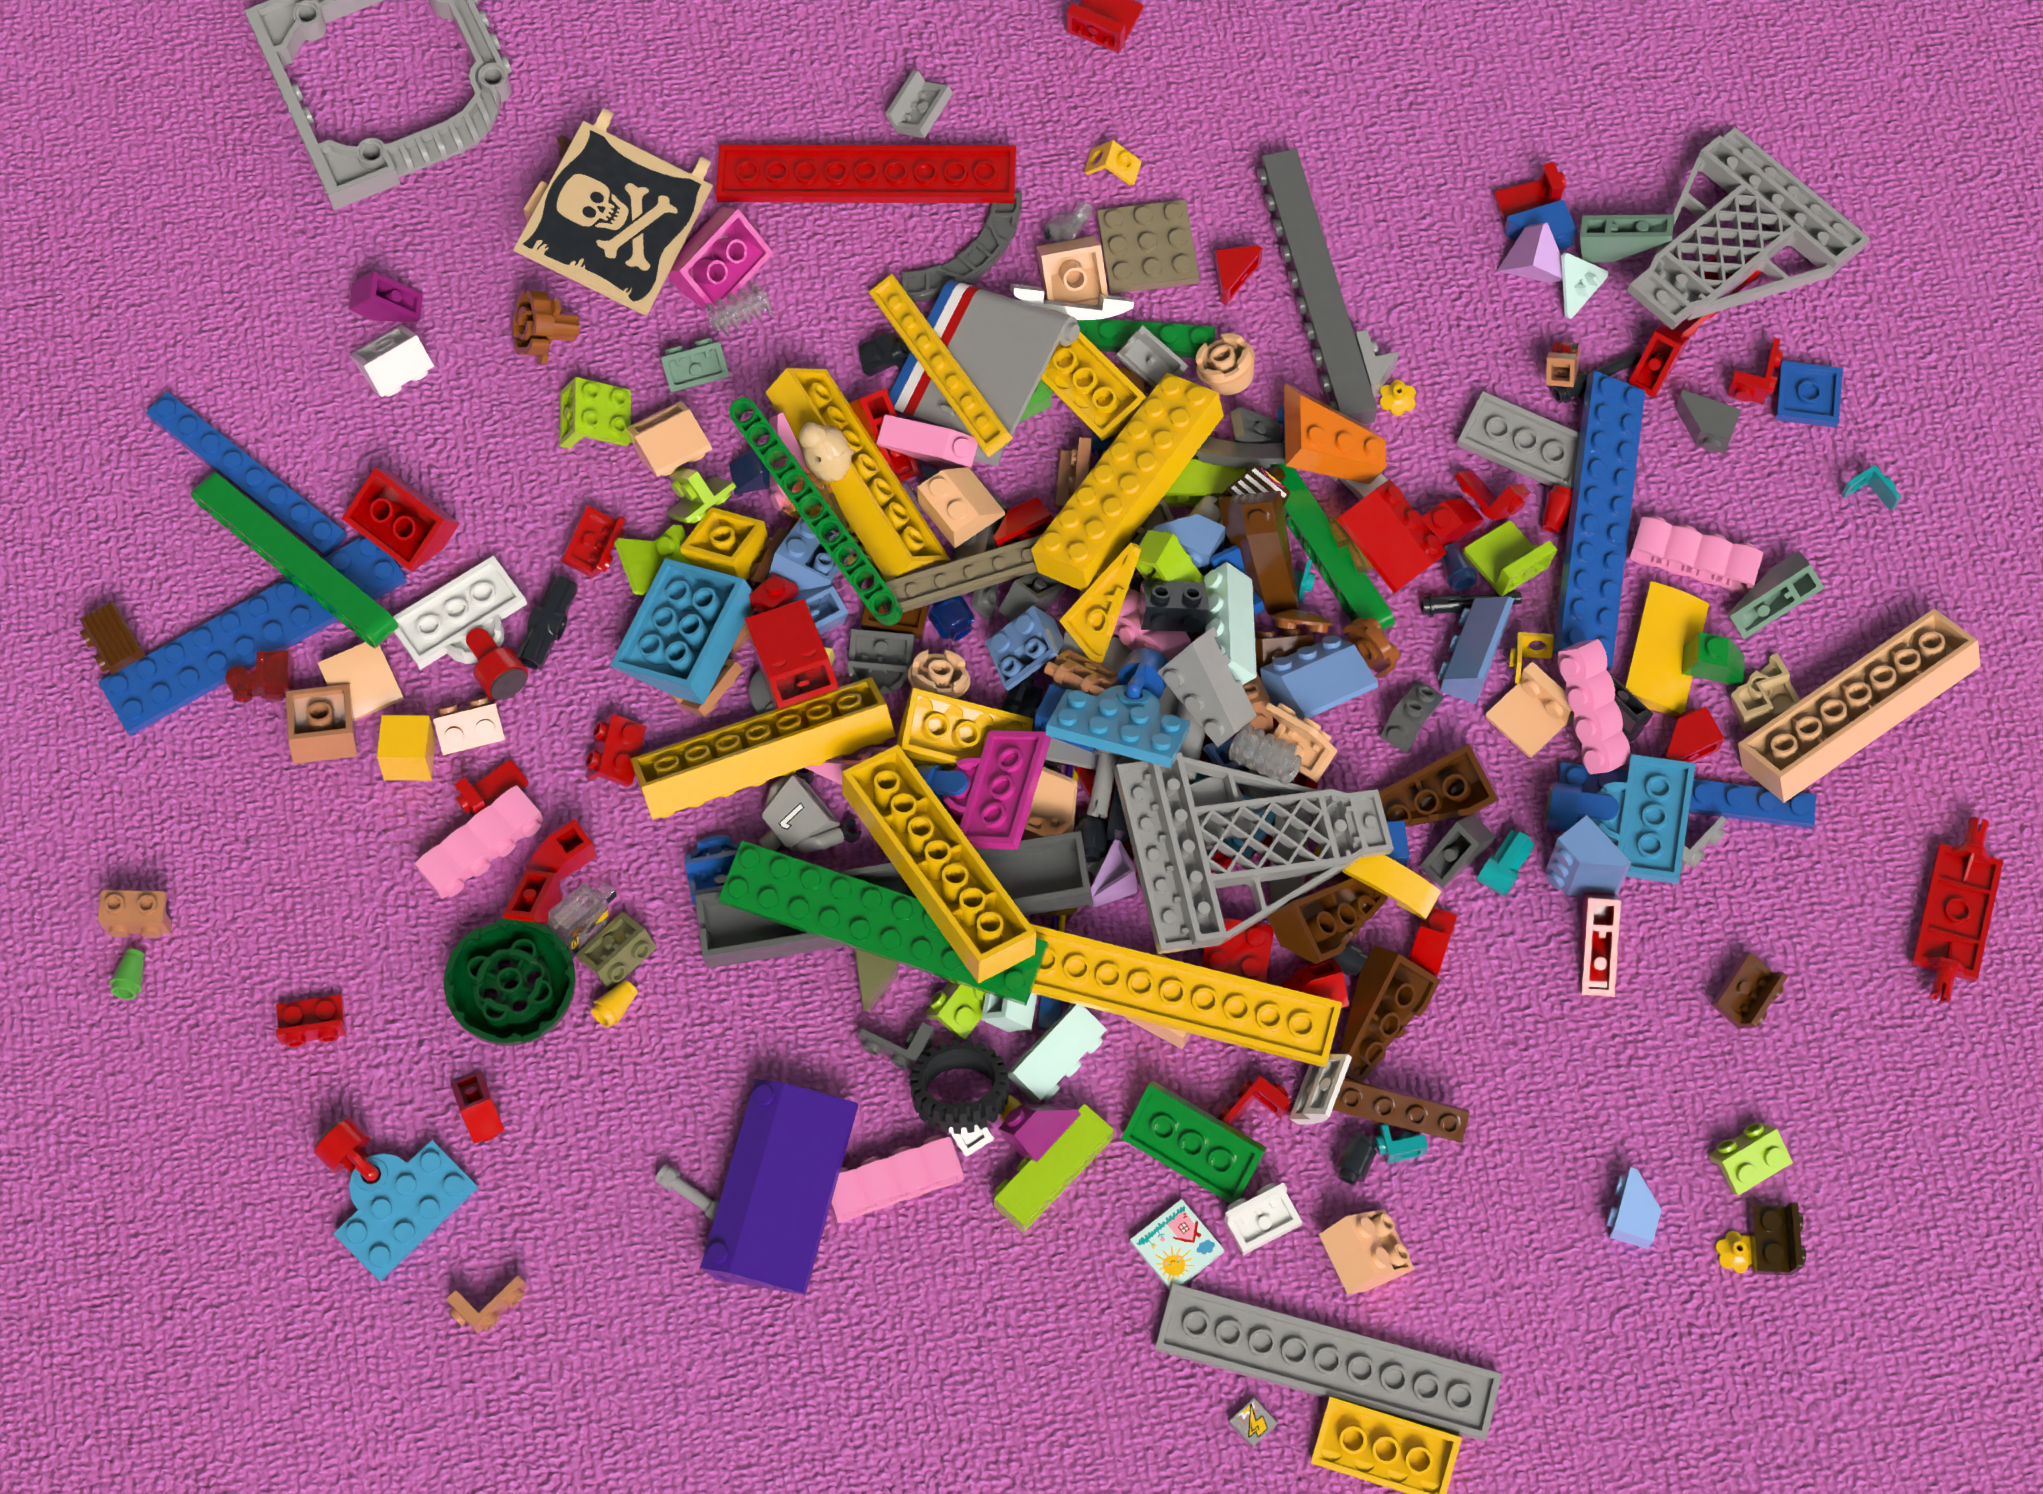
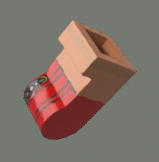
[1546,341,1580,387]

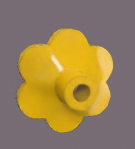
[1380,380,1416,416]
[1715,1231,1752,1273]

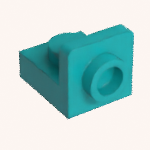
[1374,1124,1428,1164]

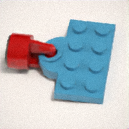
[314,1118,479,1283]

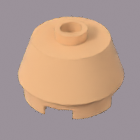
[1195,333,1255,395]
[908,650,970,700]

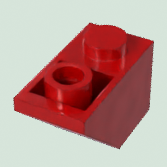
[525,819,597,882]

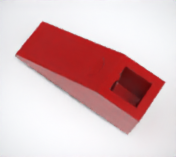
[1279,958,1349,1008]

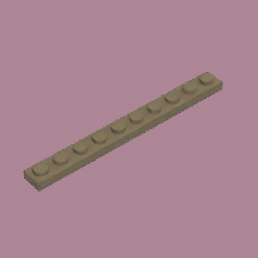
[882,498,1174,613]

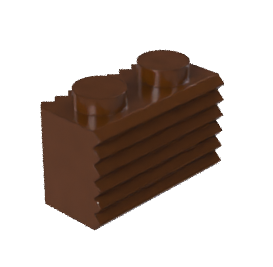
[80,601,145,674]

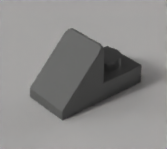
[1230,407,1283,444]

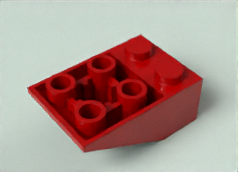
[744,599,839,709]

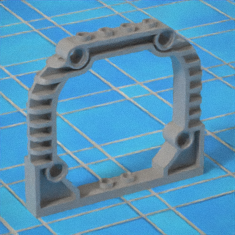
[244,0,512,210]

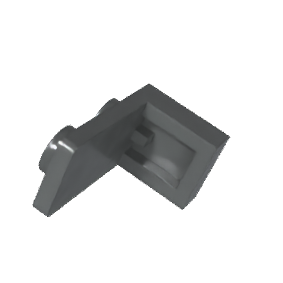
[1380,682,1444,753]

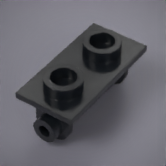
[1001,677,1043,718]

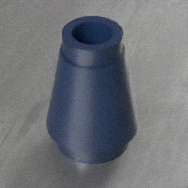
[1442,543,1477,591]

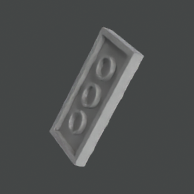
[1456,391,1580,490]

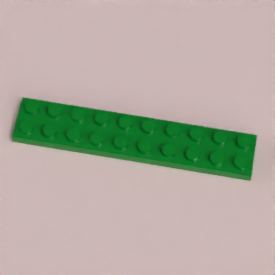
[718,841,1049,1006]

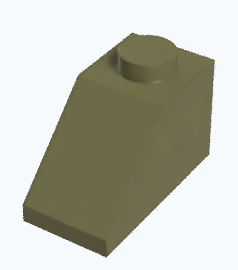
[855,949,899,1011]

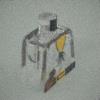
[548,882,617,959]

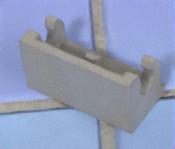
[1115,325,1188,389]

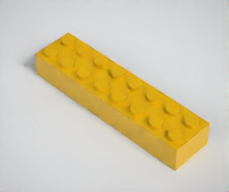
[765,368,950,582]
[1031,373,1224,592]
[630,677,895,820]
[842,745,1036,983]

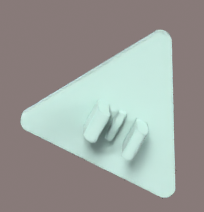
[1561,253,1608,319]

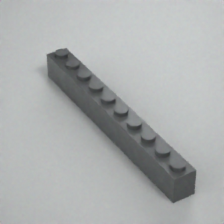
[1257,149,1377,425]

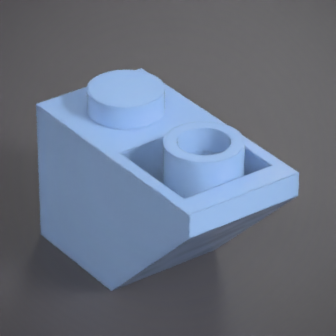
[1606,1167,1661,1249]

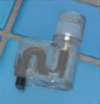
[1044,201,1093,241]

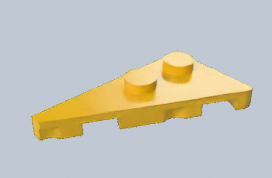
[1059,543,1142,665]

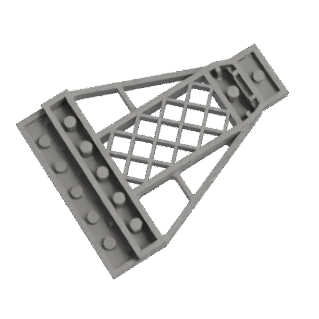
[1627,127,1870,330]
[1113,752,1394,954]

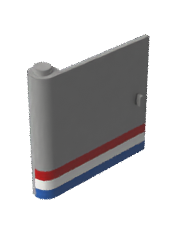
[889,280,1080,448]

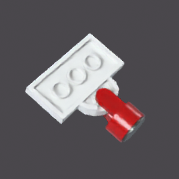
[393,556,528,700]

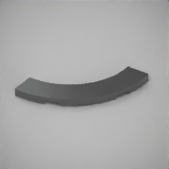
[902,193,1022,303]
[1195,436,1285,469]

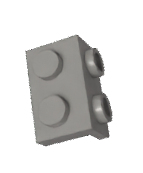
[886,70,953,138]

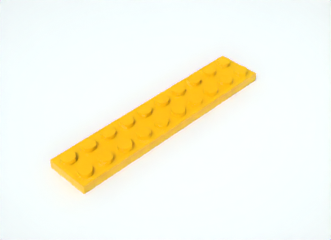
[1030,924,1342,1068]

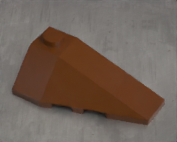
[1218,491,1300,615]
[1379,744,1499,827]
[1339,945,1441,1082]

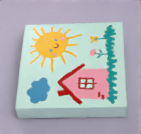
[1130,1199,1224,1291]

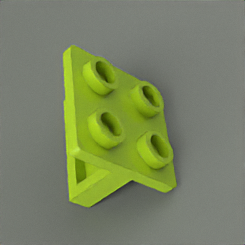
[666,466,736,524]

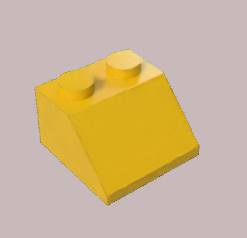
[680,507,768,581]

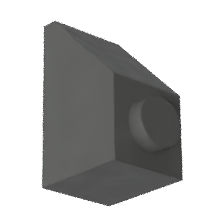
[1676,390,1741,454]
[998,571,1067,623]
[1420,814,1496,889]

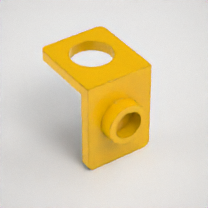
[1084,140,1141,186]
[1509,632,1554,684]

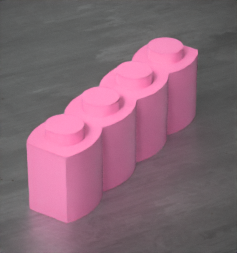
[1629,516,1763,594]
[1080,587,1191,662]
[1558,639,1631,774]
[415,785,543,899]
[831,1135,964,1223]

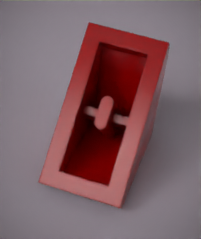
[1214,245,1263,305]

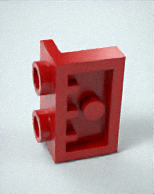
[276,994,347,1047]

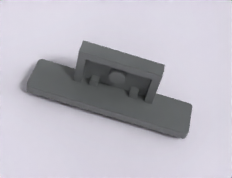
[953,495,1010,619]

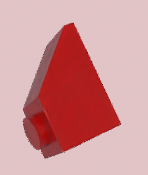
[1627,324,1690,398]
[993,497,1053,548]
[1422,497,1484,547]
[1664,706,1725,762]
[503,870,562,923]
[450,1071,505,1144]

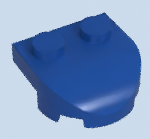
[685,835,740,905]

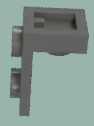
[858,1022,935,1070]

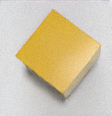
[377,715,436,781]

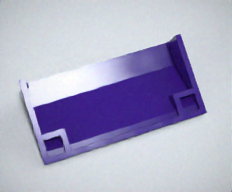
[700,1079,858,1295]

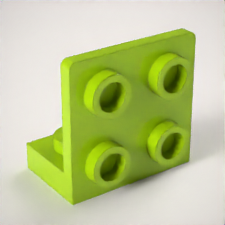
[559,377,631,449]
[1463,521,1557,597]
[614,525,695,596]

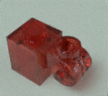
[225,650,295,702]

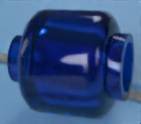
[928,595,975,641]

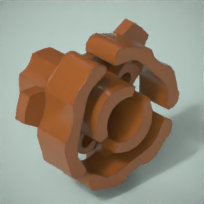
[511,290,580,365]

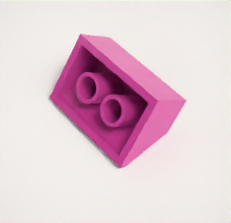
[668,208,774,315]

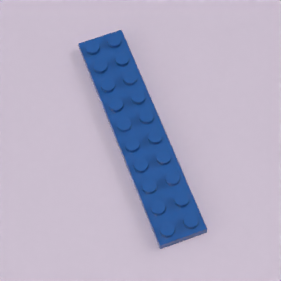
[1552,370,1645,671]
[98,536,407,736]

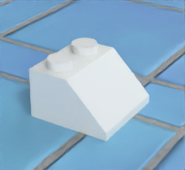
[350,324,434,397]

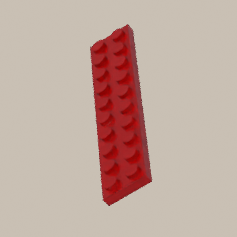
[716,144,1017,204]

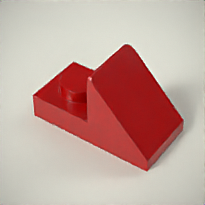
[1409,907,1458,977]

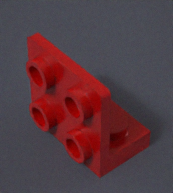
[1067,0,1143,53]

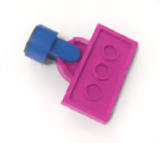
[914,731,1051,850]

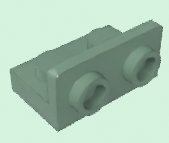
[660,338,730,393]

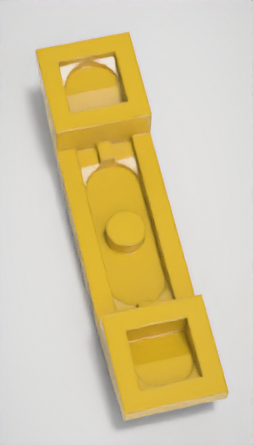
[1314,845,1441,920]

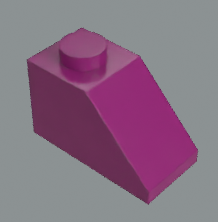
[349,271,423,322]
[998,1103,1081,1162]

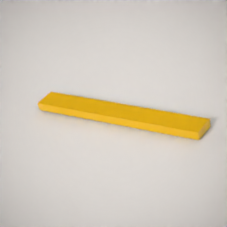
[869,274,1013,457]

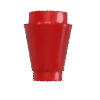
[1541,485,1573,534]

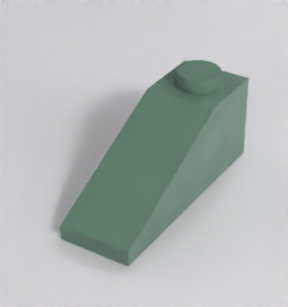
[1580,214,1674,263]
[1728,551,1825,640]

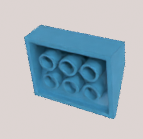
[610,558,753,705]

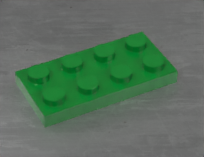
[1121,1081,1267,1204]

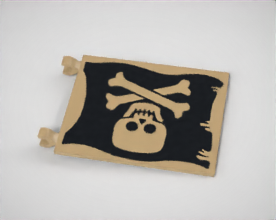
[513,108,713,316]

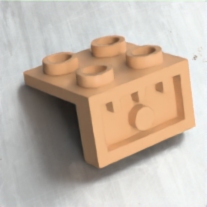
[1485,662,1574,758]

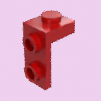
[1494,162,1566,219]
[1727,337,1783,404]
[1454,470,1531,521]
[749,573,799,616]
[454,760,529,816]
[1217,1076,1291,1126]

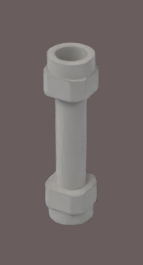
[655,1165,720,1222]

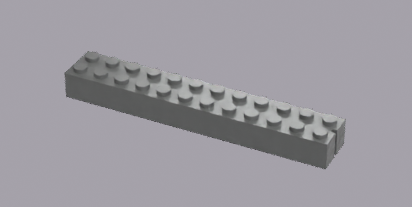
[695,831,1093,968]

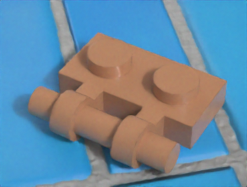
[1044,649,1119,696]

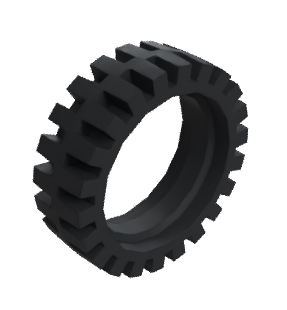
[910,1040,1009,1134]

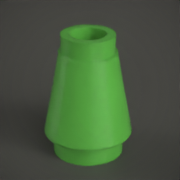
[109,949,145,1000]

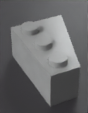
[1157,626,1257,747]

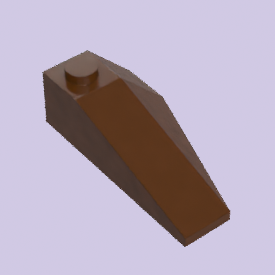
[1267,878,1388,964]

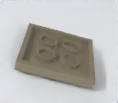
[1097,200,1199,294]

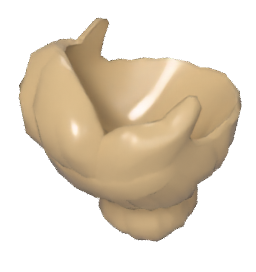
[799,422,855,482]

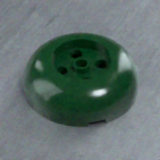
[444,918,576,1046]

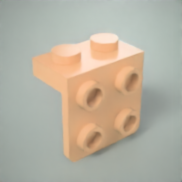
[1263,703,1337,783]
[1022,767,1078,840]

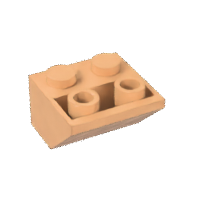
[626,401,712,477]
[1319,1209,1415,1295]

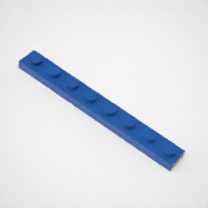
[146,392,347,557]
[1558,762,1816,829]

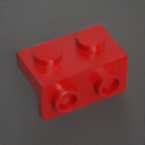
[560,505,625,578]
[585,713,647,787]

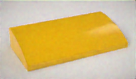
[1041,332,1147,441]
[1624,581,1709,717]
[896,688,1034,769]
[1311,1397,1462,1494]

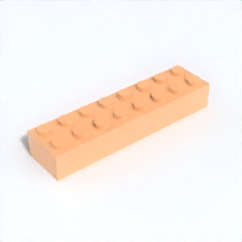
[1738,609,1980,803]

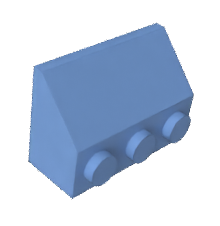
[1438,596,1514,704]
[1260,636,1378,719]
[1545,815,1632,897]

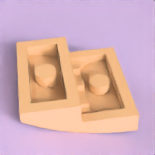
[318,642,404,721]

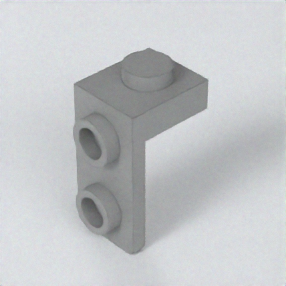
[1680,815,1727,873]

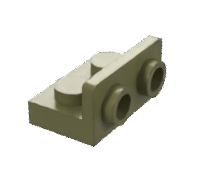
[575,911,656,990]

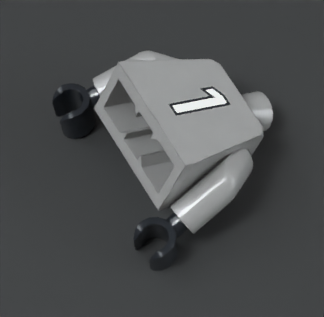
[760,768,862,853]

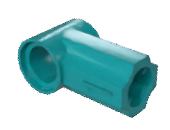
[1477,830,1535,897]

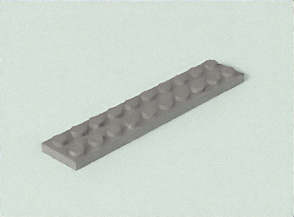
[1155,1284,1502,1442]

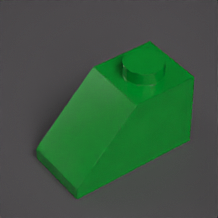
[1682,632,1745,686]

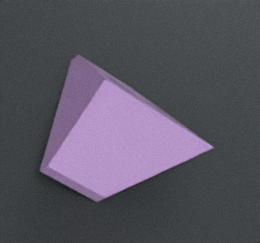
[1497,222,1563,283]
[1089,839,1137,908]

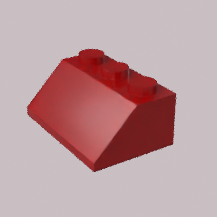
[341,468,460,572]
[1336,479,1447,594]

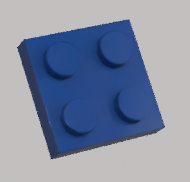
[1775,360,1843,428]

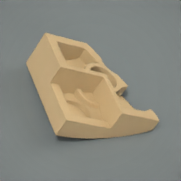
[1731,653,1800,733]

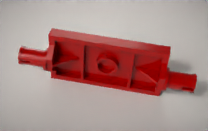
[1911,817,2004,1002]

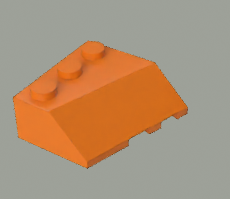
[1284,383,1386,484]

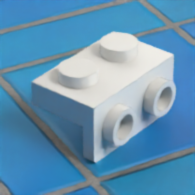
[1224,1183,1302,1255]

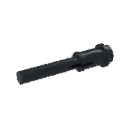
[1552,350,1641,403]
[1420,592,1522,618]

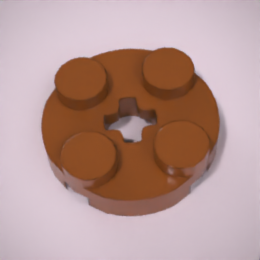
[1343,617,1400,678]

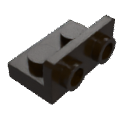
[1748,1202,1806,1276]

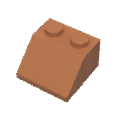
[286,684,358,764]

